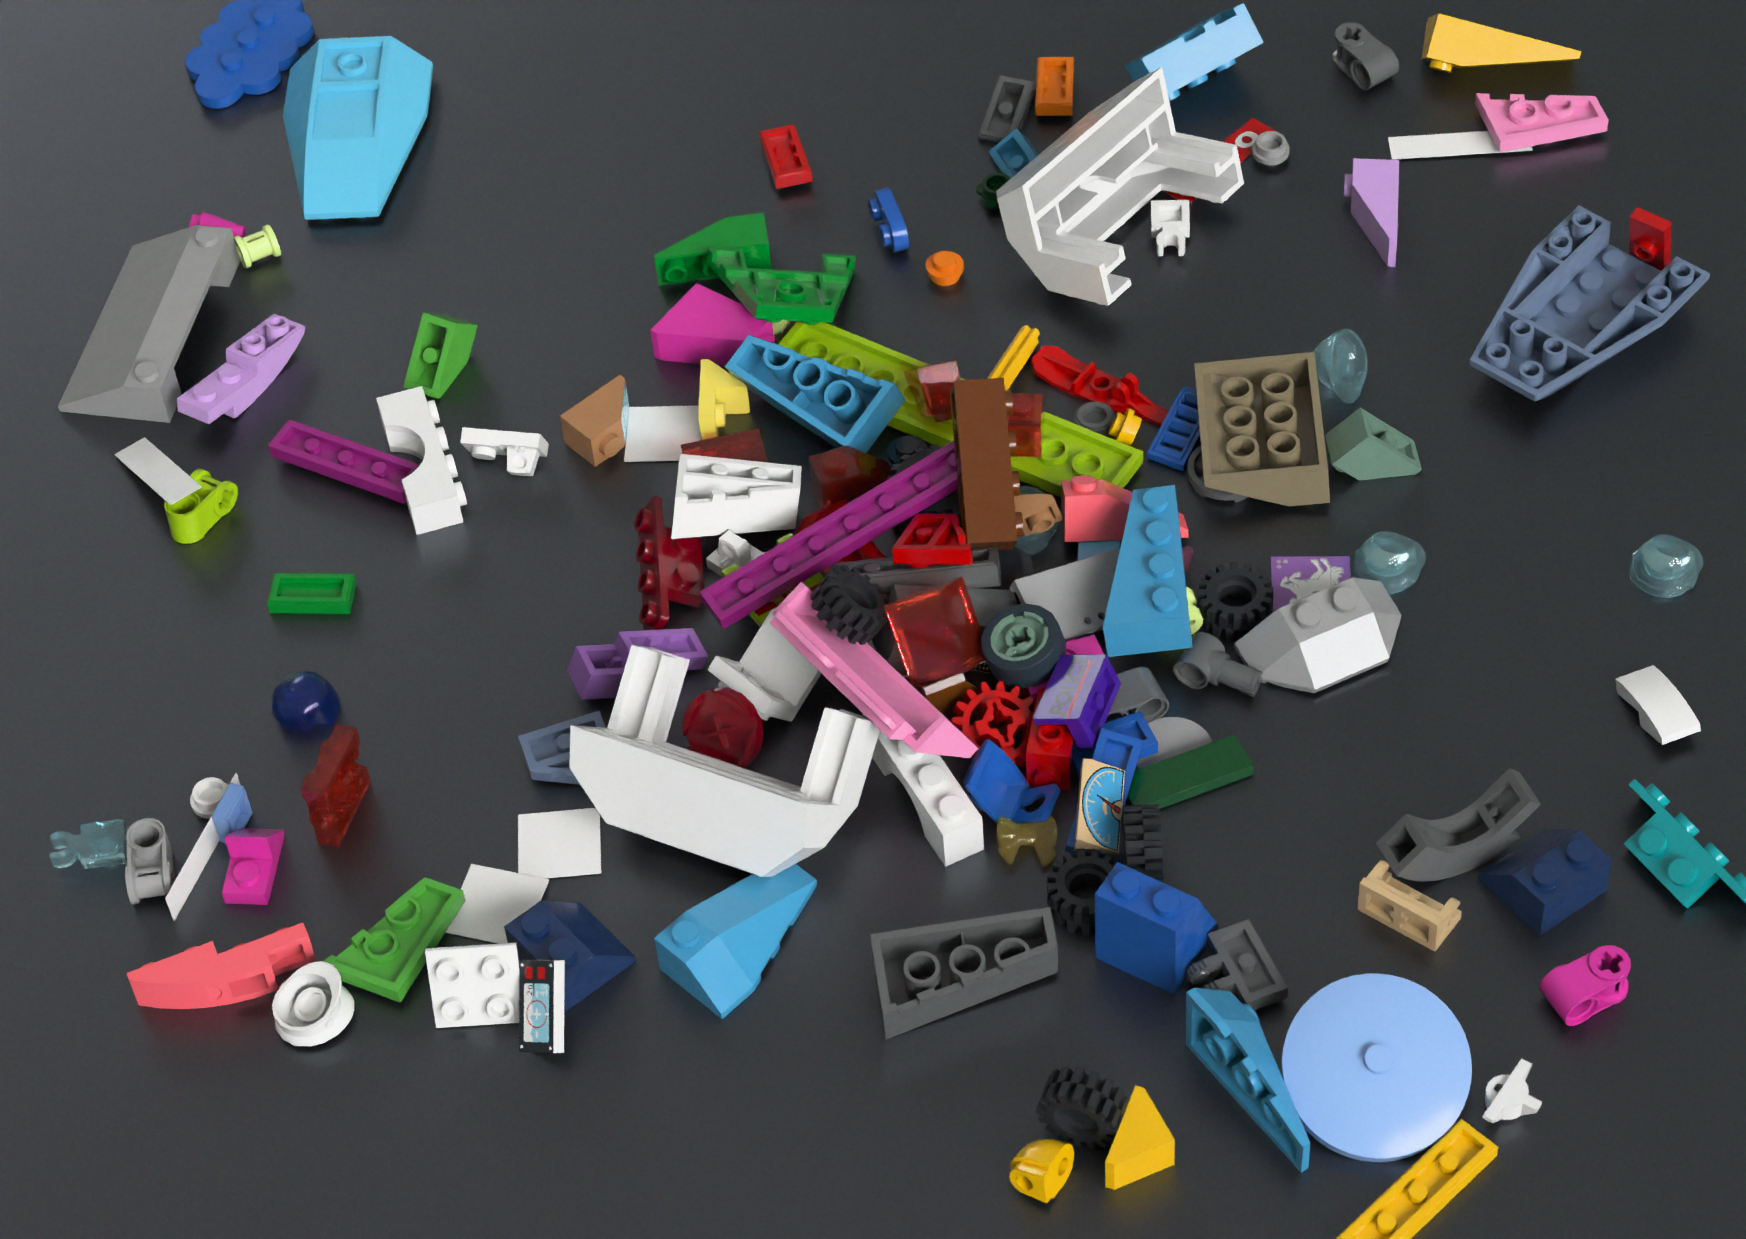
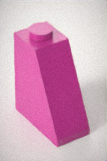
[650,283,775,366]

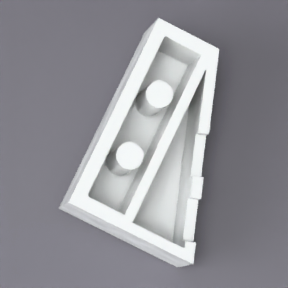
[671,454,801,539]

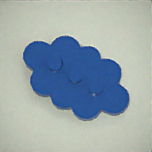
[185,0,314,109]

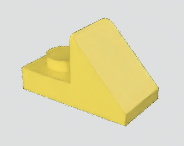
[698,359,750,444]

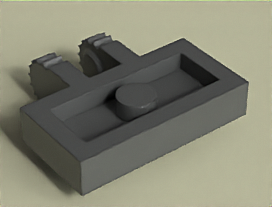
[1185,919,1288,1010]

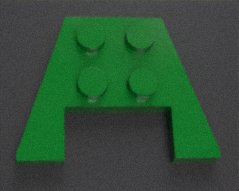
[707,246,856,325]

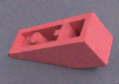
[1061,475,1188,542]

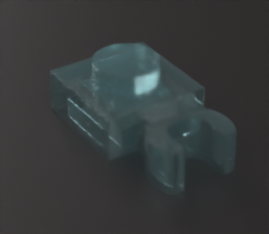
[50,819,128,869]

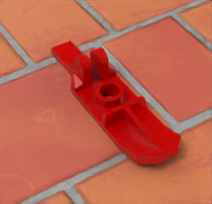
[1031,346,1169,427]

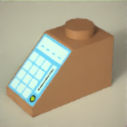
[560,375,630,467]

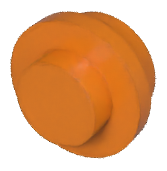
[926,251,964,286]

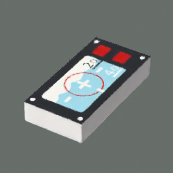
[519,960,565,1053]

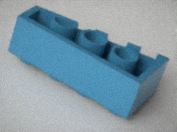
[725,335,906,463]
[1103,485,1193,657]

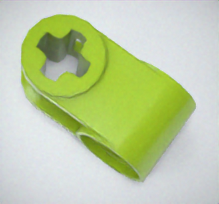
[164,469,238,544]

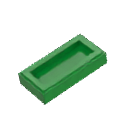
[267,573,356,614]

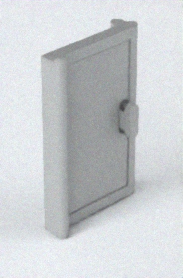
[1010,548,1120,641]

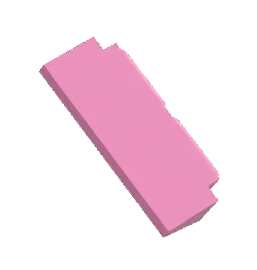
[769,582,978,758]

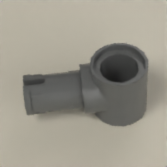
[1173,632,1263,697]

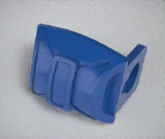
[963,739,1061,833]

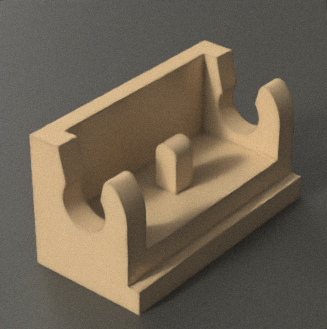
[1357,860,1462,952]

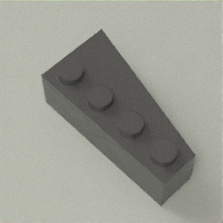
[870,907,1058,1040]

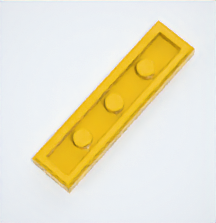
[1336,1119,1498,1239]

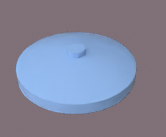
[1281,973,1472,1162]

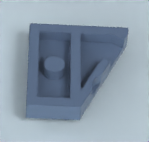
[518,711,606,785]

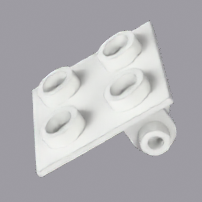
[425,943,520,1028]

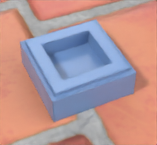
[212,783,253,843]

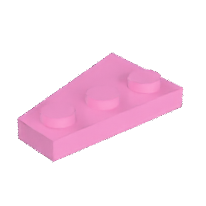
[1475,93,1608,152]

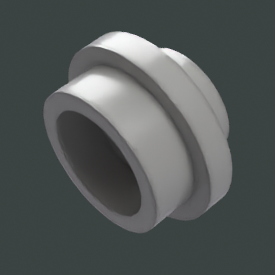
[1252,131,1290,166]

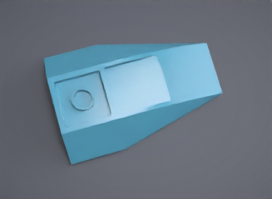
[283,36,433,220]

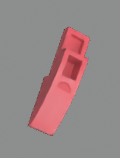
[126,922,316,1009]

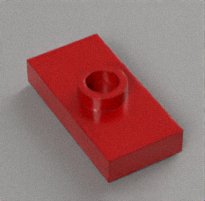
[759,124,812,189]
[1629,207,1672,271]

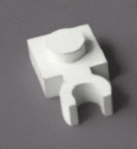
[1151,200,1190,256]

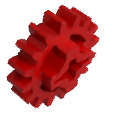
[950,681,1034,768]

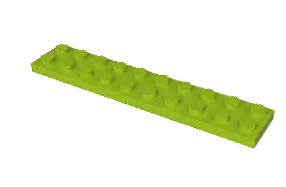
[777,321,1143,497]

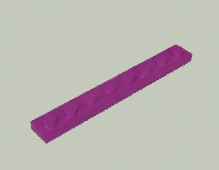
[699,441,958,629]

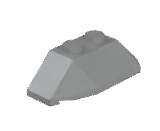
[1234,577,1402,693]

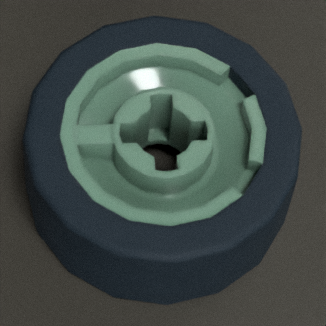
[981,604,1066,689]

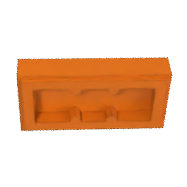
[1035,57,1074,116]

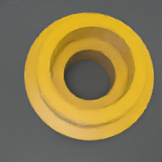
[1108,408,1142,446]

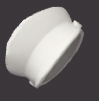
[272,961,355,1046]

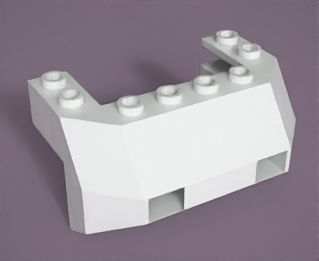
[996,67,1244,306]
[569,645,880,877]

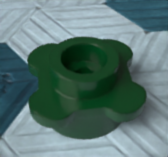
[976,173,1011,209]

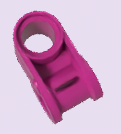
[1539,945,1631,1026]

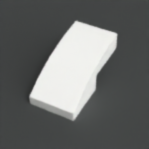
[1615,665,1701,745]

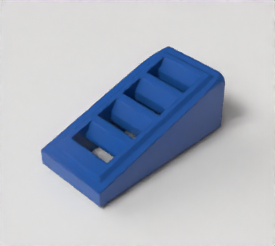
[1147,386,1201,471]

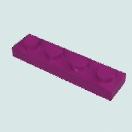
[268,419,420,504]

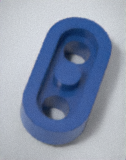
[868,187,909,253]

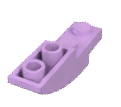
[177,314,305,424]

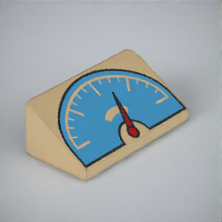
[1074,758,1125,855]

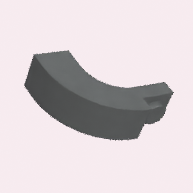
[1376,768,1541,882]

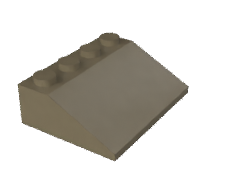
[1194,352,1330,507]

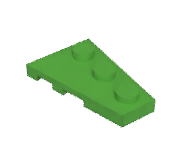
[324,877,466,1003]

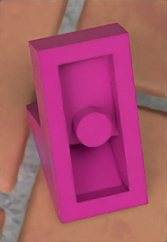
[222,828,285,905]

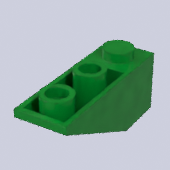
[654,212,771,286]

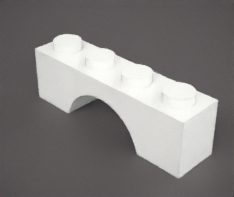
[376,386,467,535]
[862,714,984,867]

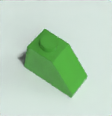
[403,312,478,399]

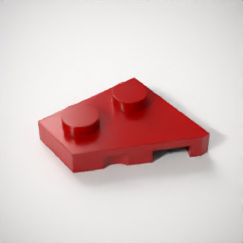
[892,514,973,568]

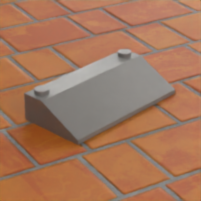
[58,225,240,423]

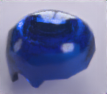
[271,671,341,733]

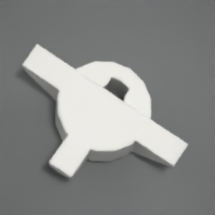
[1483,1058,1542,1123]

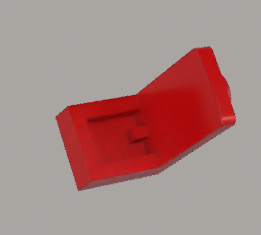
[1026,688,1074,791]

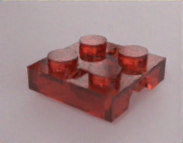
[301,724,371,848]

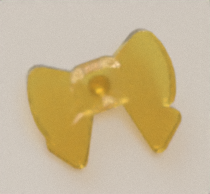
[996,815,1058,867]

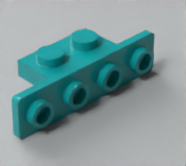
[1624,778,1746,909]

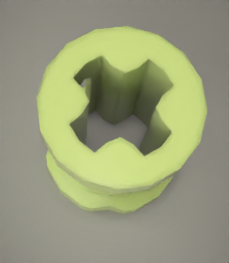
[234,224,281,269]

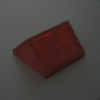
[884,576,985,686]

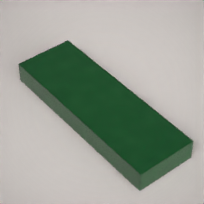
[1126,734,1254,809]

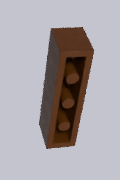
[950,378,1023,550]

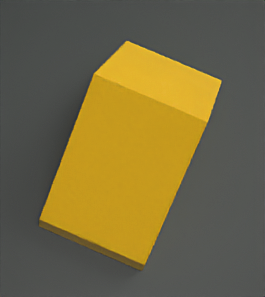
[1105,1085,1175,1190]

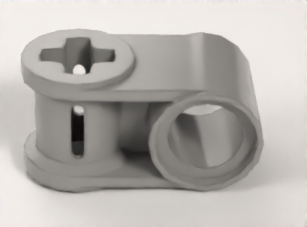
[125,818,176,905]

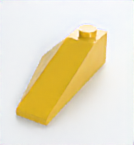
[1421,13,1581,73]

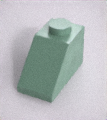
[1325,407,1422,481]

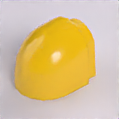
[1009,1139,1074,1203]

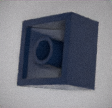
[1478,829,1612,936]
[504,901,636,1012]

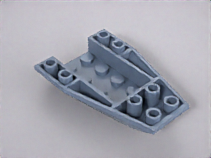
[1469,205,1710,402]

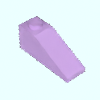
[1344,158,1399,267]

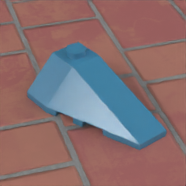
[654,864,817,1019]
[1186,988,1310,1173]

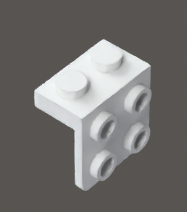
[707,608,821,722]

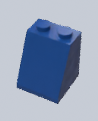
[1095,862,1219,995]

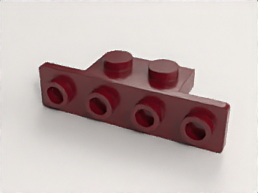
[634,496,704,630]

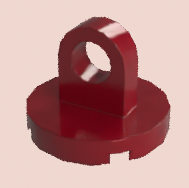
[682,687,764,768]

